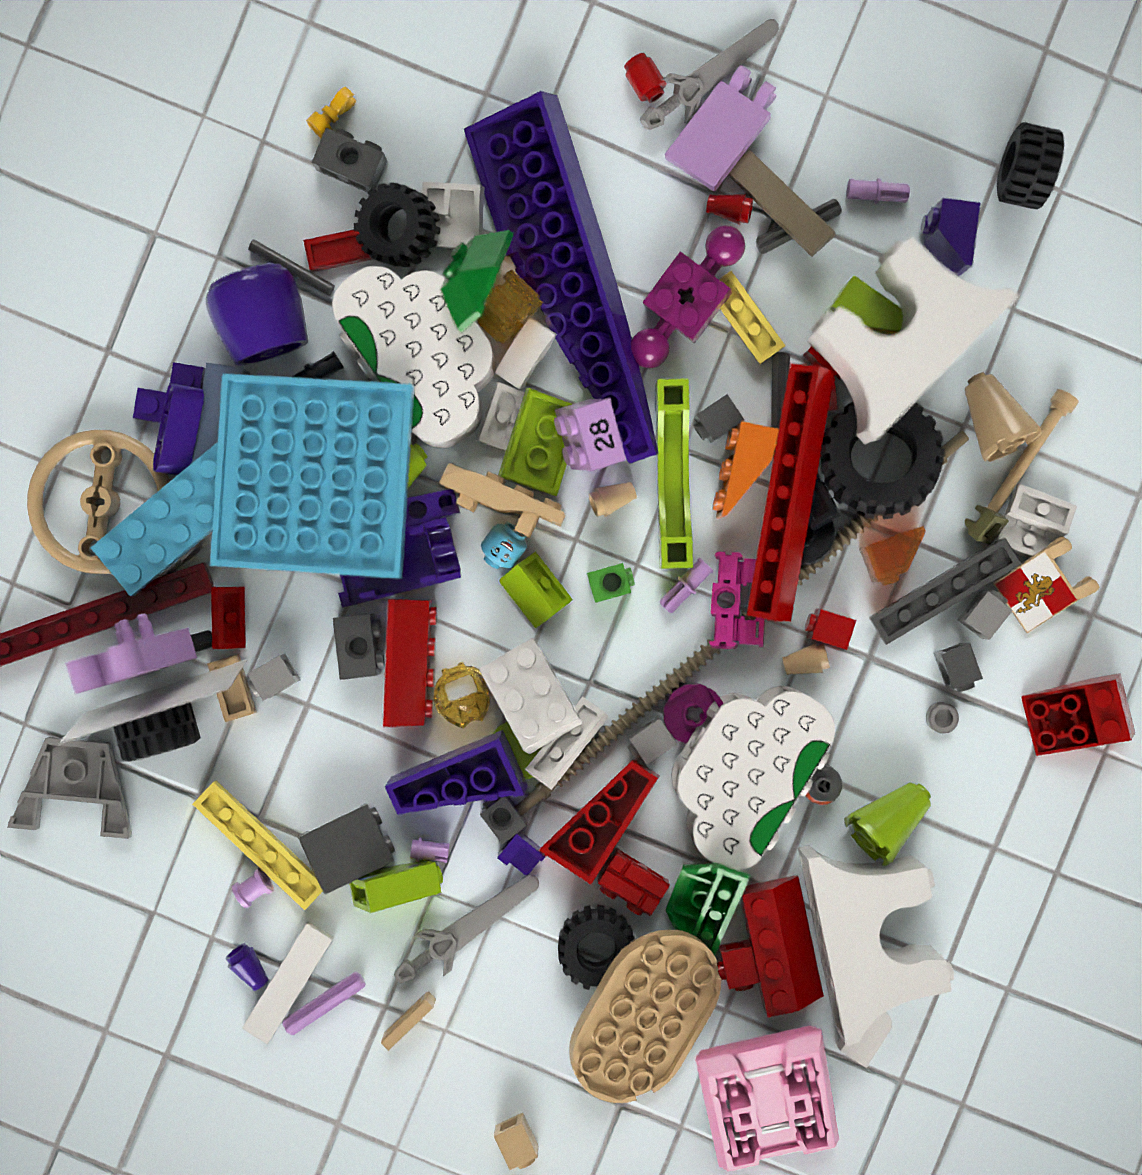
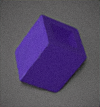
[497,831,546,876]

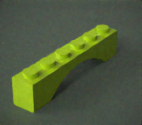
[655,379,693,569]

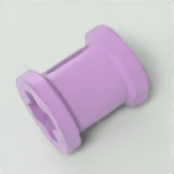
[232,868,274,909]

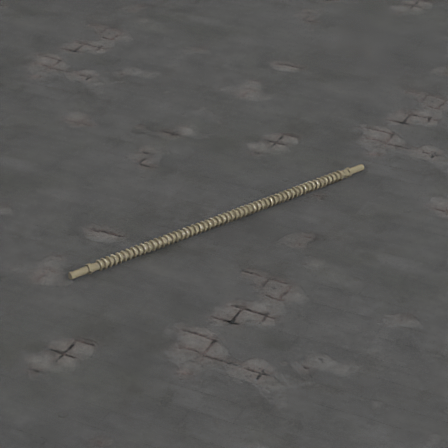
[515,431,969,816]

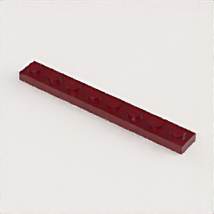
[0,562,214,667]

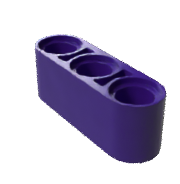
[153,383,204,475]

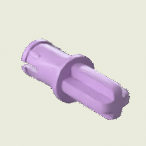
[846,178,910,204]
[659,557,713,613]

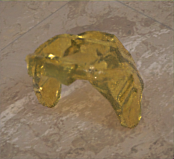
[433,661,490,729]

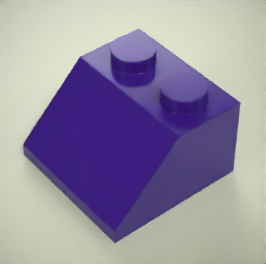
[921,198,981,277]

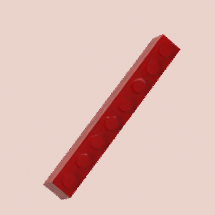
[747,363,835,622]

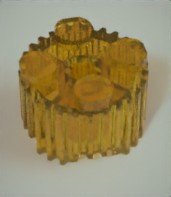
[476,270,543,344]

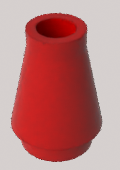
[706,194,753,225]

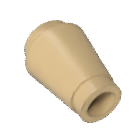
[588,482,637,517]
[782,643,830,675]

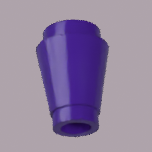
[225,943,269,991]

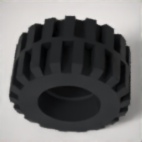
[997,122,1064,210]
[353,182,440,267]
[113,702,201,762]
[558,904,635,990]

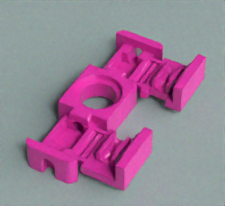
[709,551,765,649]

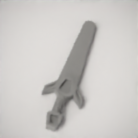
[640,19,779,130]
[394,875,539,984]

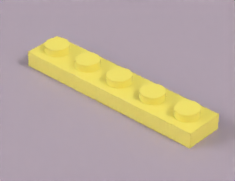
[192,780,322,910]

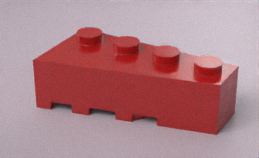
[539,759,660,885]

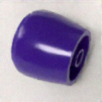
[205,263,308,366]

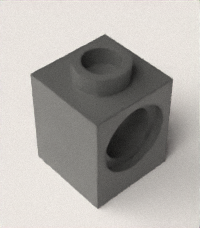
[693,394,745,443]
[934,642,983,692]
[480,796,528,844]

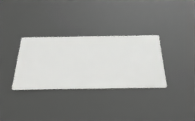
[59,660,247,744]

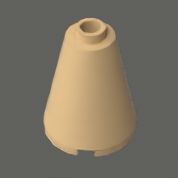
[964,372,1043,462]

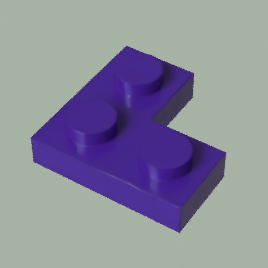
[133,362,205,423]

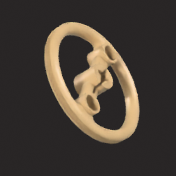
[27,430,170,574]

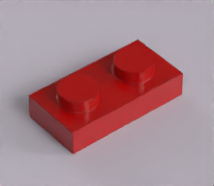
[211,587,246,649]

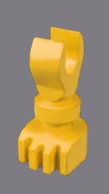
[306,87,356,139]

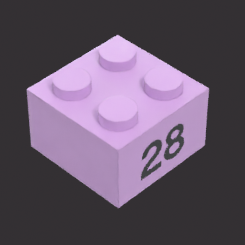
[554,398,626,471]

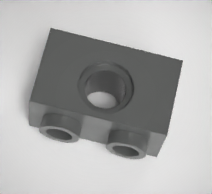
[312,128,387,192]
[333,613,385,680]

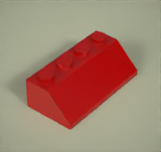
[383,599,437,727]
[740,875,824,1018]

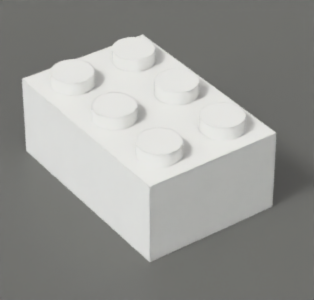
[479,637,583,754]

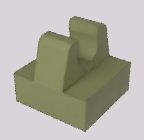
[964,505,1009,545]

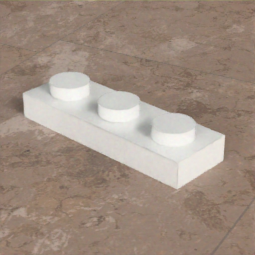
[525,697,609,790]

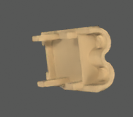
[439,463,566,538]

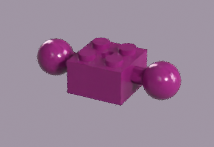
[631,225,745,368]

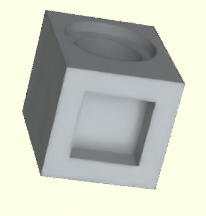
[957,590,1013,640]
[247,654,301,701]
[627,716,678,765]

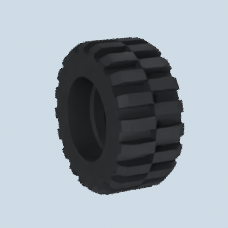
[821,401,945,519]

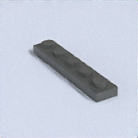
[868,537,1021,645]

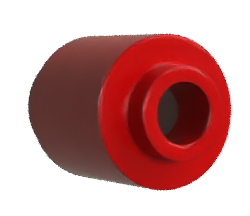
[624,53,667,103]

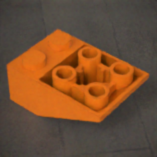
[712,421,779,519]

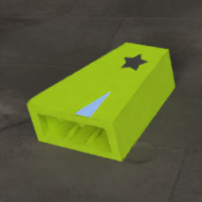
[349,860,443,913]

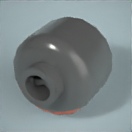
[805,764,842,805]

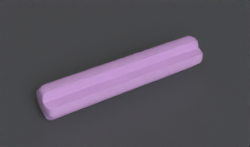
[282,972,366,1035]

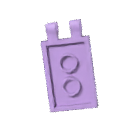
[665,65,777,192]

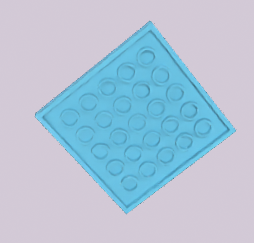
[210,374,414,578]

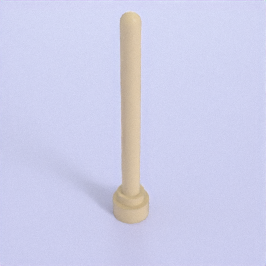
[986,389,1079,512]

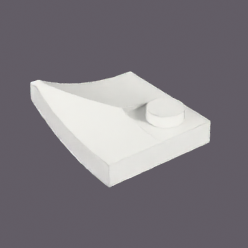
[421,181,485,249]

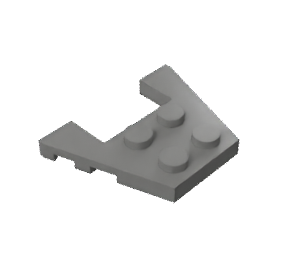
[7,737,132,839]

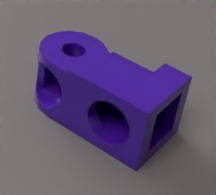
[405,489,460,527]

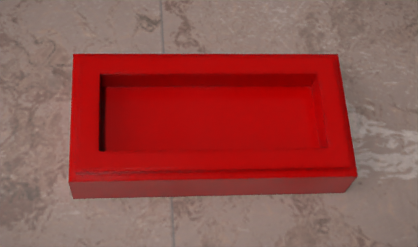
[303,229,371,272]

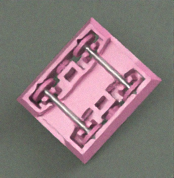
[695,1026,839,1172]

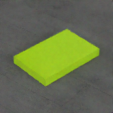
[498,388,572,497]

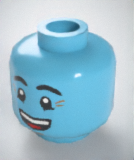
[481,522,527,569]

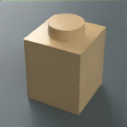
[494,1113,539,1170]

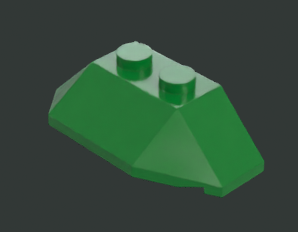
[440,230,514,333]
[665,863,750,956]

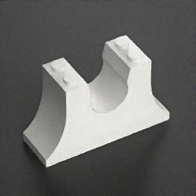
[806,236,1020,444]
[798,845,955,1046]

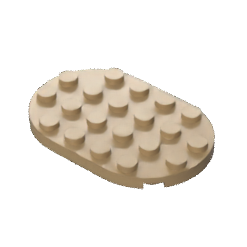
[569,929,721,1103]

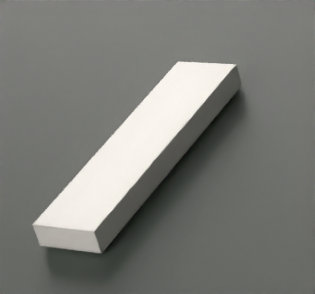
[241,921,334,1045]

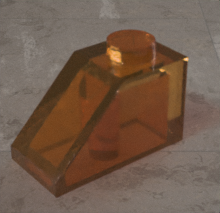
[859,526,926,586]

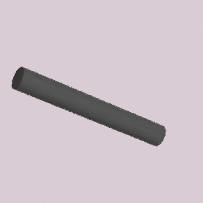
[248,239,335,296]

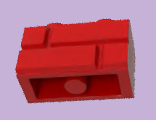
[597,847,670,916]

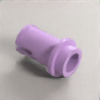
[410,837,449,863]

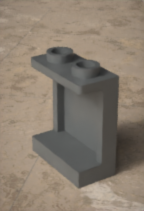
[297,803,395,895]

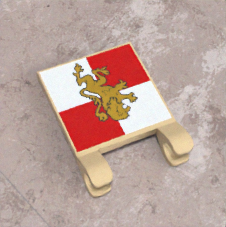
[992,536,1099,633]

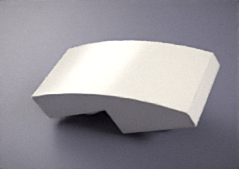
[495,318,557,389]

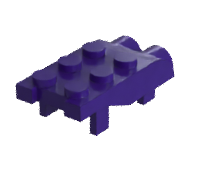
[338,517,462,608]

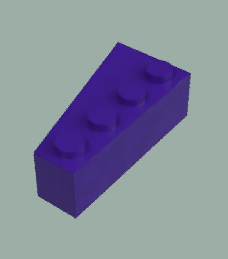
[384,730,528,815]

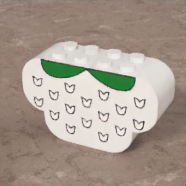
[332,266,496,448]
[671,686,835,871]

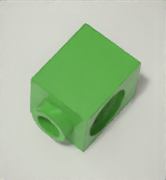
[587,563,635,603]

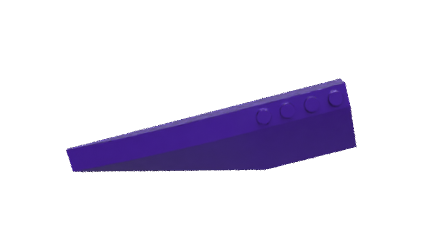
[464,91,659,464]

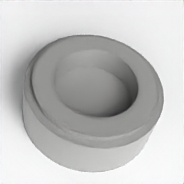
[926,702,959,734]

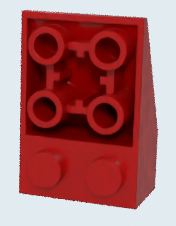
[1021,673,1136,756]

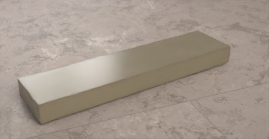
[728,149,835,257]

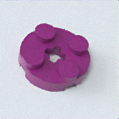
[663,683,724,744]

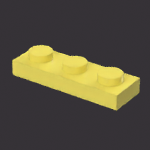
[719,271,786,365]

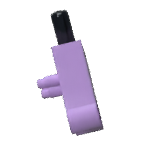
[66,614,212,694]

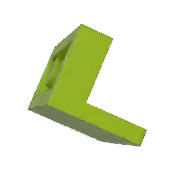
[499,551,573,628]

